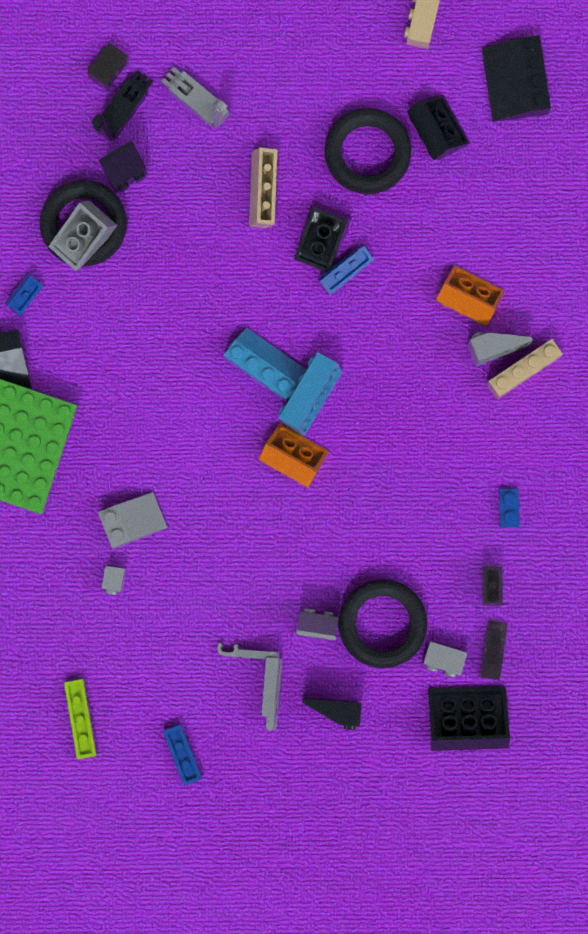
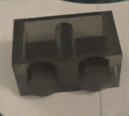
[87,43,129,90]
[481,566,503,606]

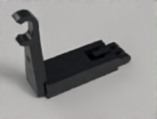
[91,70,154,142]

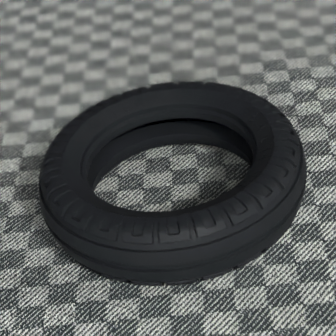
[324,108,412,194]
[40,180,127,267]
[338,579,428,668]

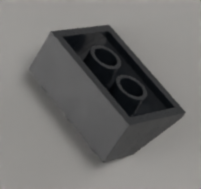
[406,95,470,160]

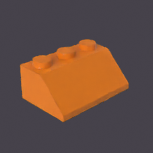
[436,265,505,326]
[258,424,329,488]

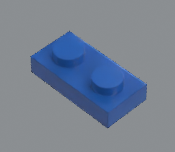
[4,274,43,316]
[499,489,520,528]

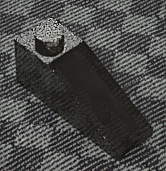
[478,620,508,681]

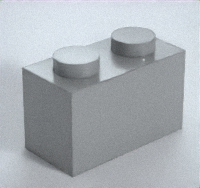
[422,642,467,678]

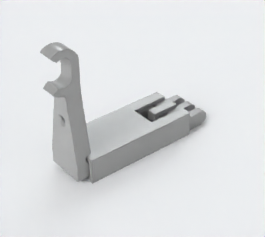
[161,67,230,129]
[217,642,283,730]

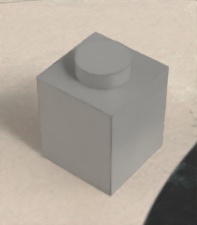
[101,566,126,595]

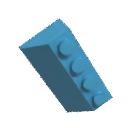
[224,328,307,402]
[279,352,342,437]

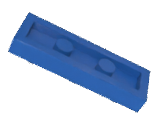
[317,244,374,295]
[163,724,202,786]

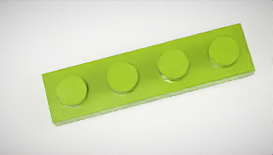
[64,679,97,759]

